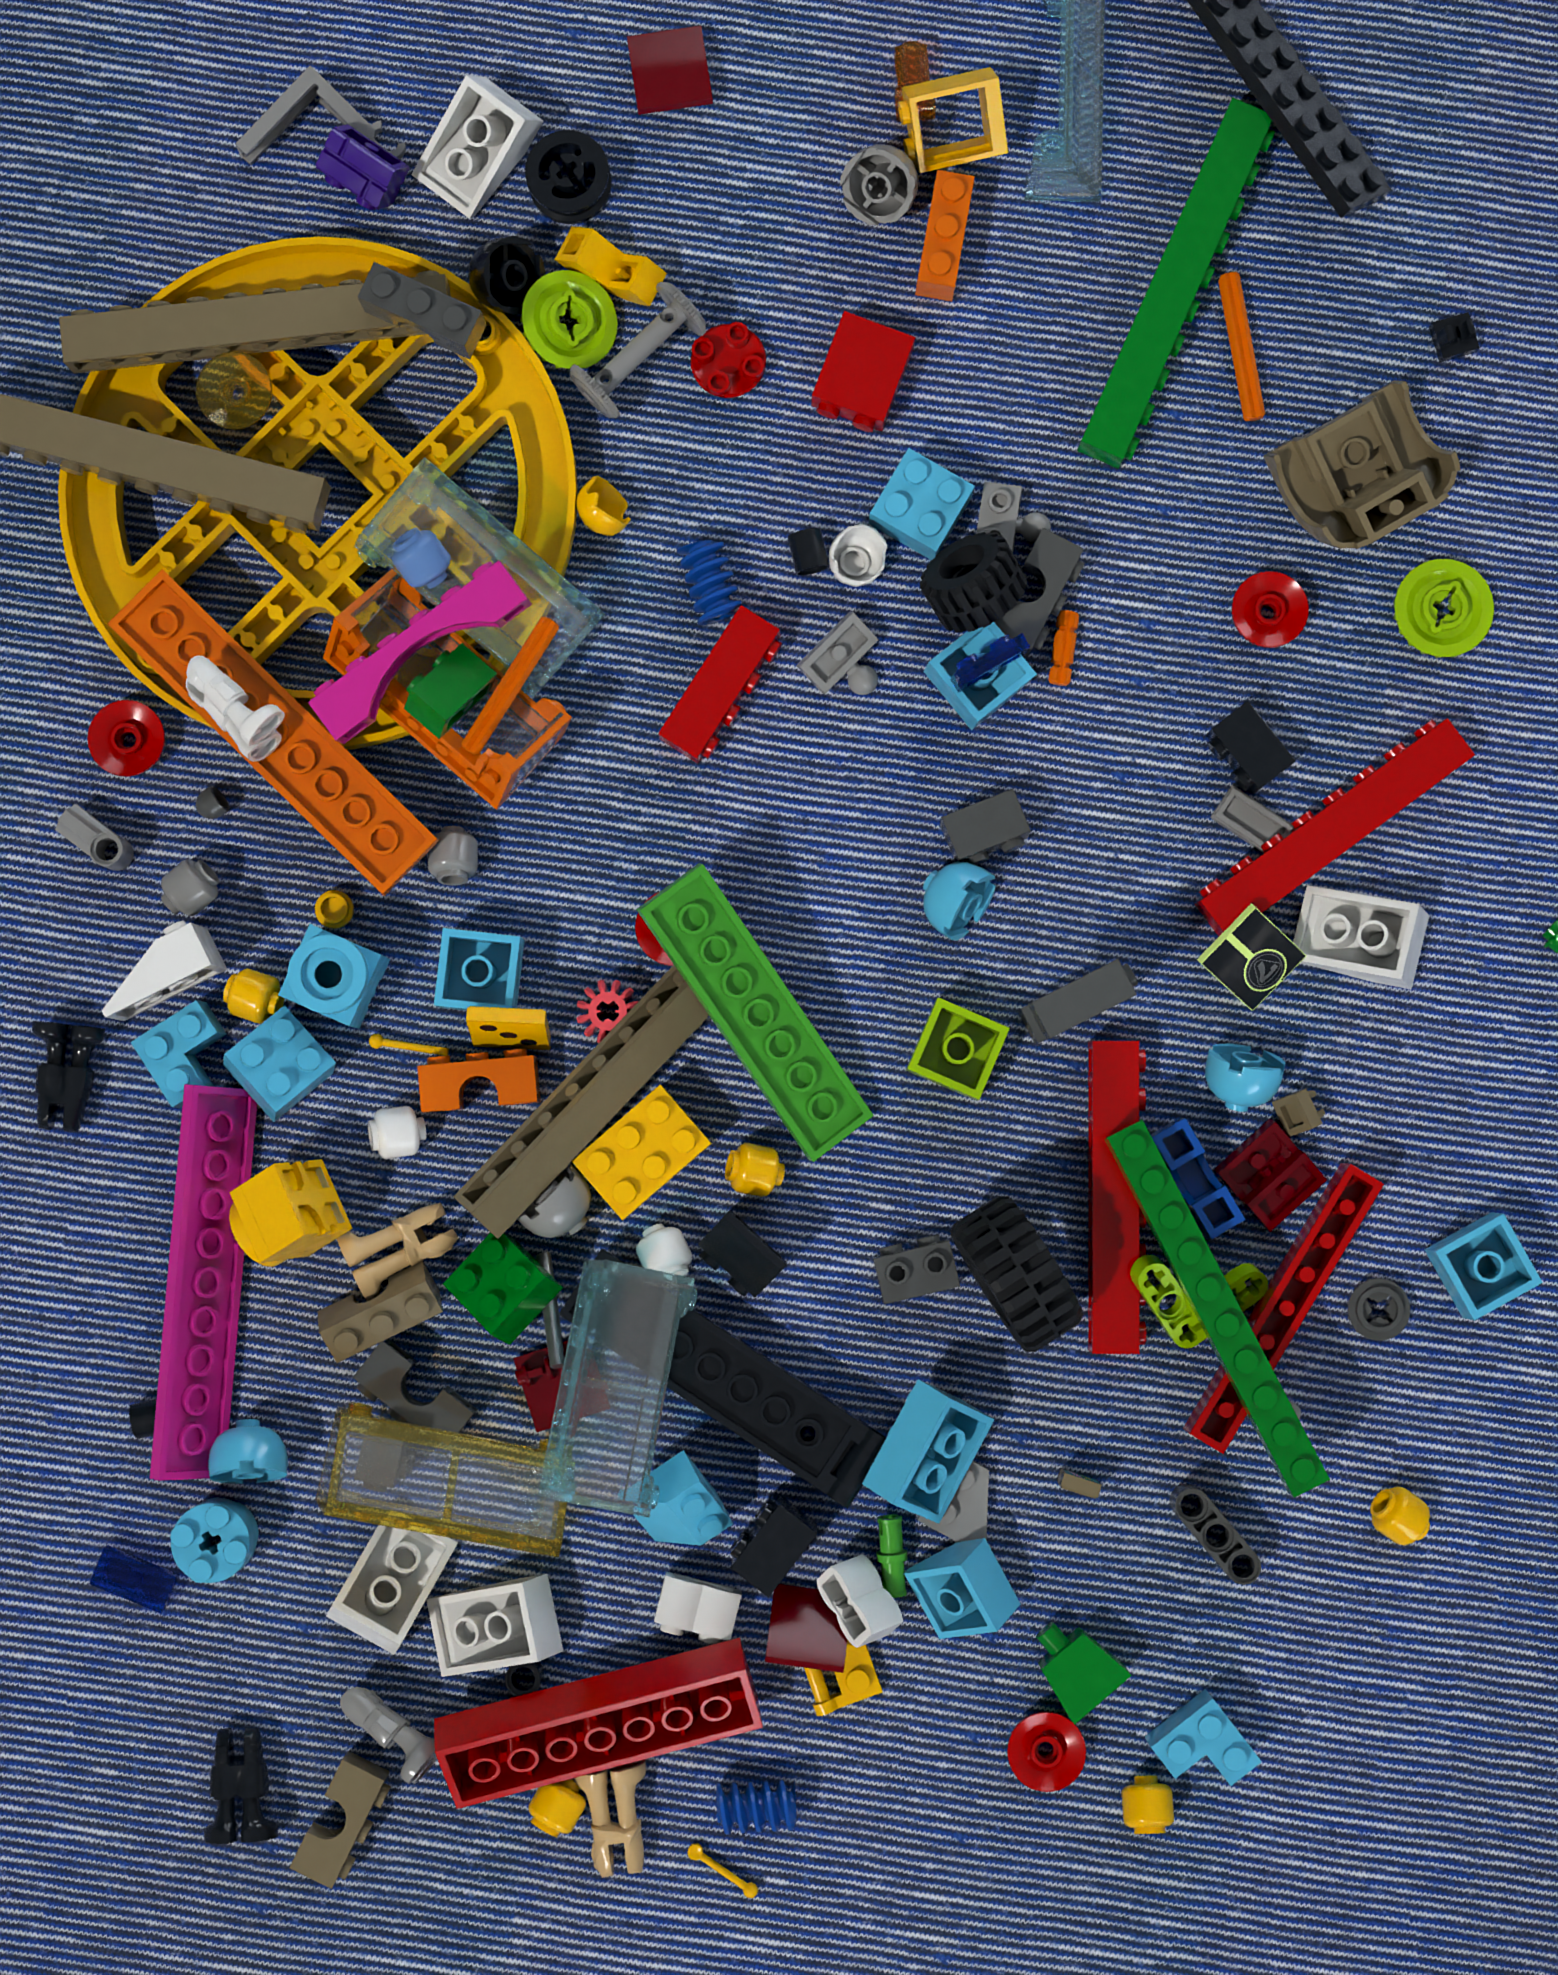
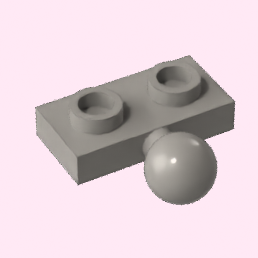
[976,482,1051,552]
[796,611,879,695]

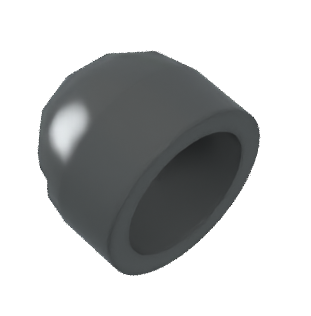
[195,785,230,819]

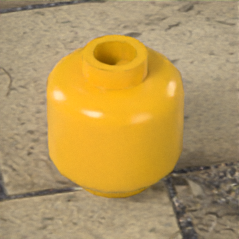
[223,968,285,1024]
[725,1143,785,1197]
[1370,1486,1430,1546]
[1121,1775,1174,1834]
[528,1779,586,1838]

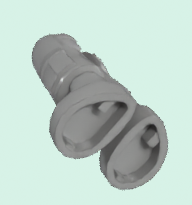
[340,1687,437,1784]

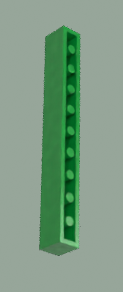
[1077,97,1276,469]
[1104,1120,1330,1498]

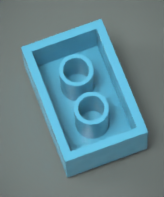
[862,1379,995,1523]

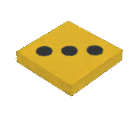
[466,1006,551,1050]

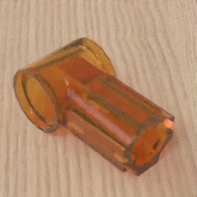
[894,41,936,123]

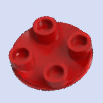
[690,322,766,398]

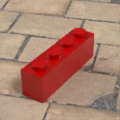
[658,605,782,764]

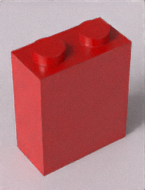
[811,311,916,432]

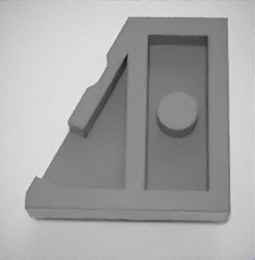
[917,1461,989,1542]

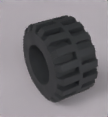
[920,532,1027,633]

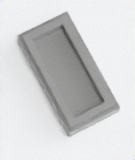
[1210,785,1295,853]

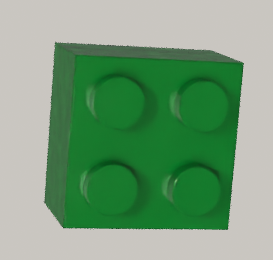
[443,1232,563,1345]

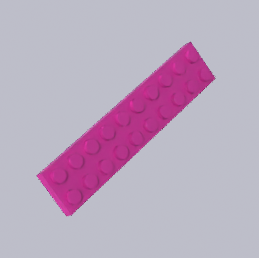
[150,1084,257,1481]

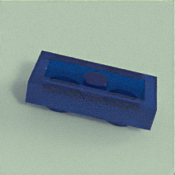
[950,633,1030,693]
[89,1545,180,1613]

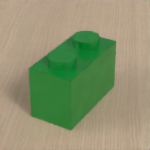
[404,643,497,739]

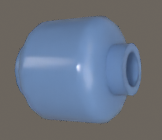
[391,527,451,589]

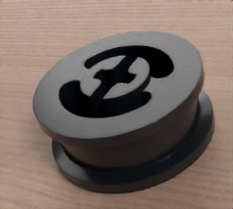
[525,130,612,224]

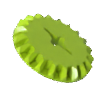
[520,270,618,369]
[1393,559,1494,658]

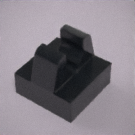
[1429,312,1480,363]

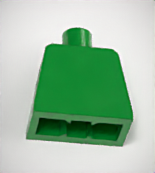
[1036,1622,1132,1724]

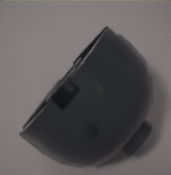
[468,236,546,315]

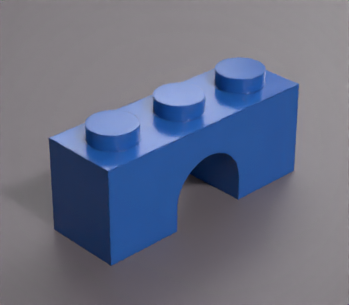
[1151,1118,1246,1239]

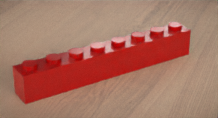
[1195,718,1475,936]
[1088,1041,1146,1354]
[1183,1163,1384,1454]

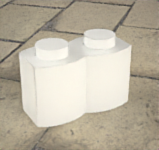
[816,1554,903,1648]
[654,1572,742,1644]

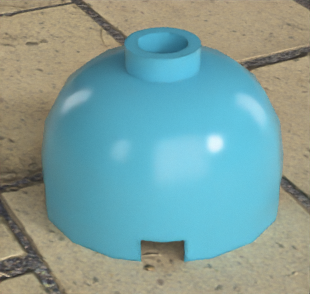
[923,861,996,941]
[1205,1043,1285,1112]
[208,1419,288,1484]

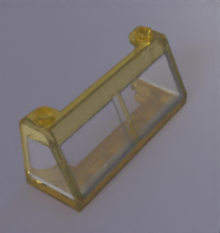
[315,1402,572,1557]

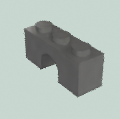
[357,262,486,359]
[994,528,1085,657]
[352,1338,478,1450]

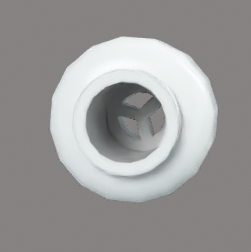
[368,1106,426,1159]
[636,1224,692,1284]

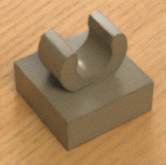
[1271,1088,1325,1137]

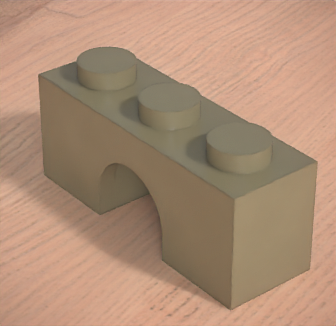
[317,1260,443,1363]
[289,1751,391,1889]

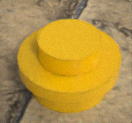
[315,890,354,929]

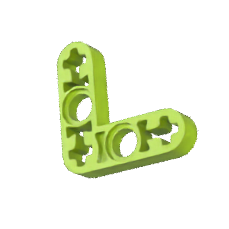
[1130,1255,1268,1349]

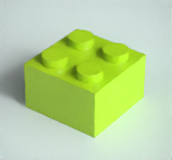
[906,997,1010,1101]

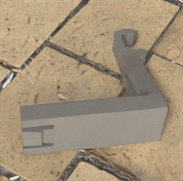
[235,66,406,165]

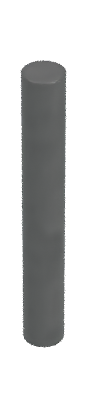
[536,1252,566,1369]

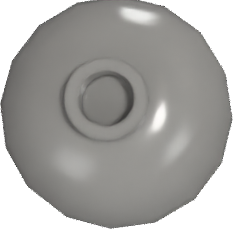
[840,144,918,225]
[517,1162,591,1238]

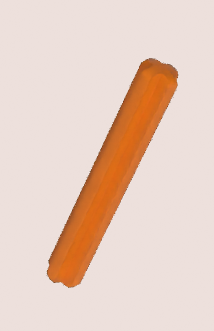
[1218,272,1265,422]
[462,616,559,755]

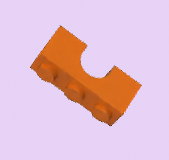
[915,170,975,302]
[417,1049,541,1113]

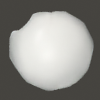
[829,524,888,587]

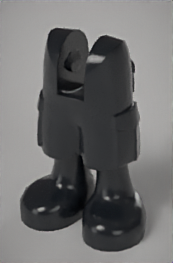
[32,1021,105,1133]
[204,1727,278,1844]

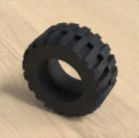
[950,1196,1083,1352]

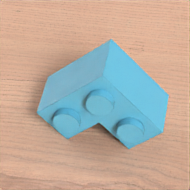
[131,1000,227,1108]
[1145,1689,1262,1786]

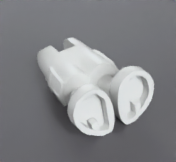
[186,655,285,762]

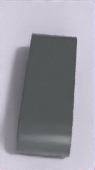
[1169,1483,1261,1585]

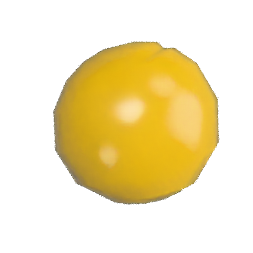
[576,475,631,536]

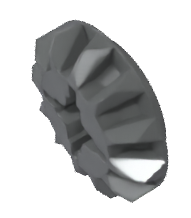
[1347,1278,1410,1341]

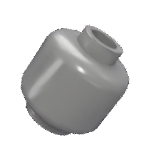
[428,826,478,886]
[161,859,220,916]

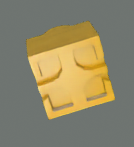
[229,1159,353,1267]

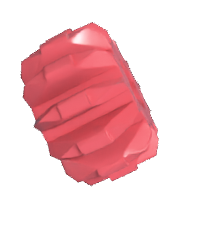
[577,980,639,1043]

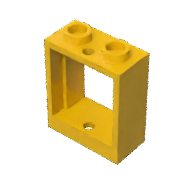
[898,67,1008,173]

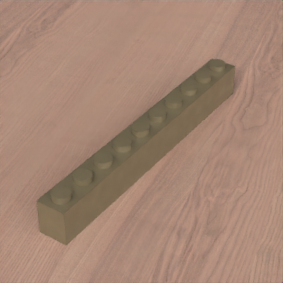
[59,271,451,374]
[0,394,331,534]
[453,948,766,1239]

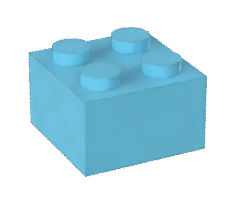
[868,448,975,560]
[434,928,525,1011]
[223,1005,336,1122]
[1424,1212,1543,1321]

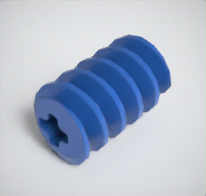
[676,540,742,625]
[716,1779,797,1835]

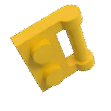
[804,1640,883,1716]

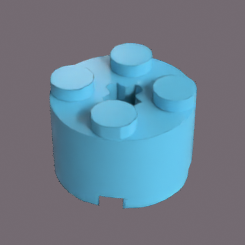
[170,1497,259,1583]

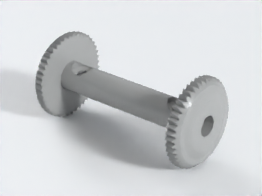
[570,282,706,418]

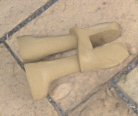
[337,1203,459,1301]
[573,1759,646,1878]

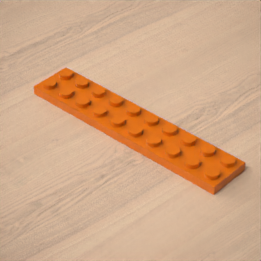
[107,569,439,896]

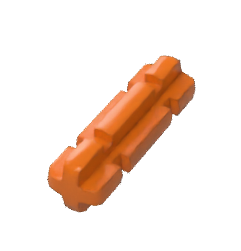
[1048,610,1079,686]

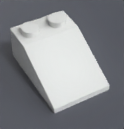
[411,75,543,219]
[1293,885,1429,989]
[102,920,228,1021]
[326,1504,458,1655]
[426,1574,563,1677]

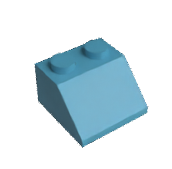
[923,622,1037,730]
[618,1450,733,1546]
[904,1538,1021,1639]

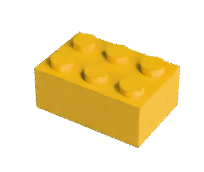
[572,1085,712,1220]

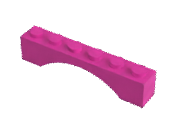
[308,560,532,744]

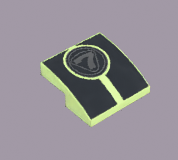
[1197,903,1307,1011]

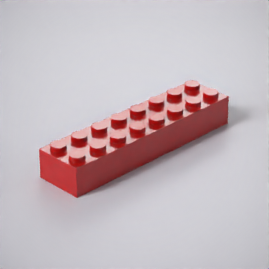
[434,1637,763,1809]

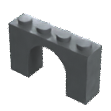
[1018,959,1138,1045]

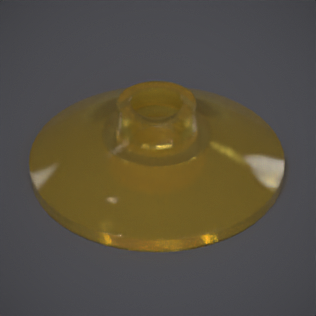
[196,351,272,430]

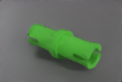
[876,1514,908,1598]

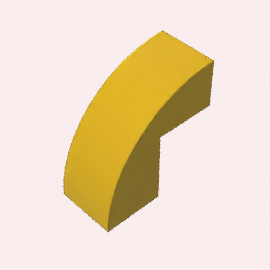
[554,226,667,306]

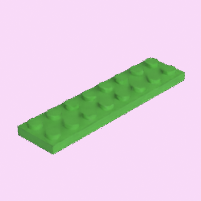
[636,863,874,1162]

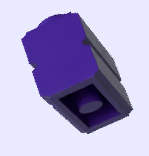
[315,124,410,210]

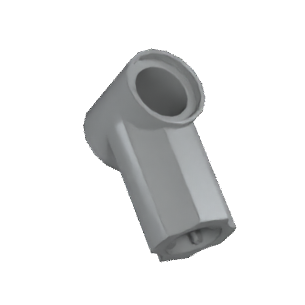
[55,804,134,871]

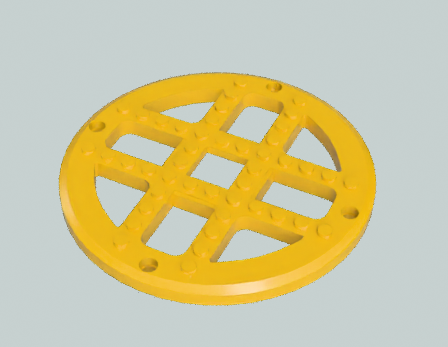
[58,236,578,750]

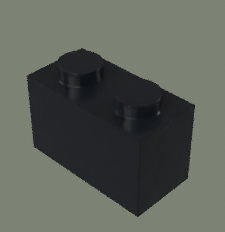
[1206,701,1296,794]

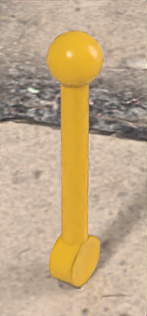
[369,1034,449,1056]
[687,1843,758,1898]

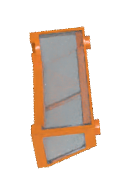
[323,566,572,809]

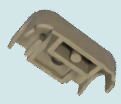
[1263,380,1461,549]

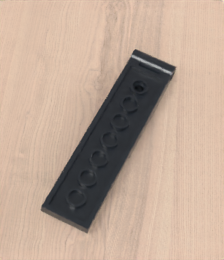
[559,1249,887,1508]

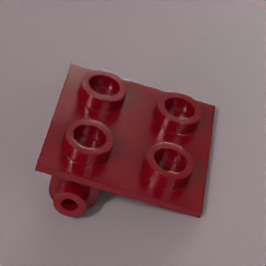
[513,1334,611,1432]

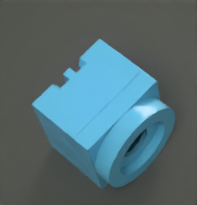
[278,924,390,1029]

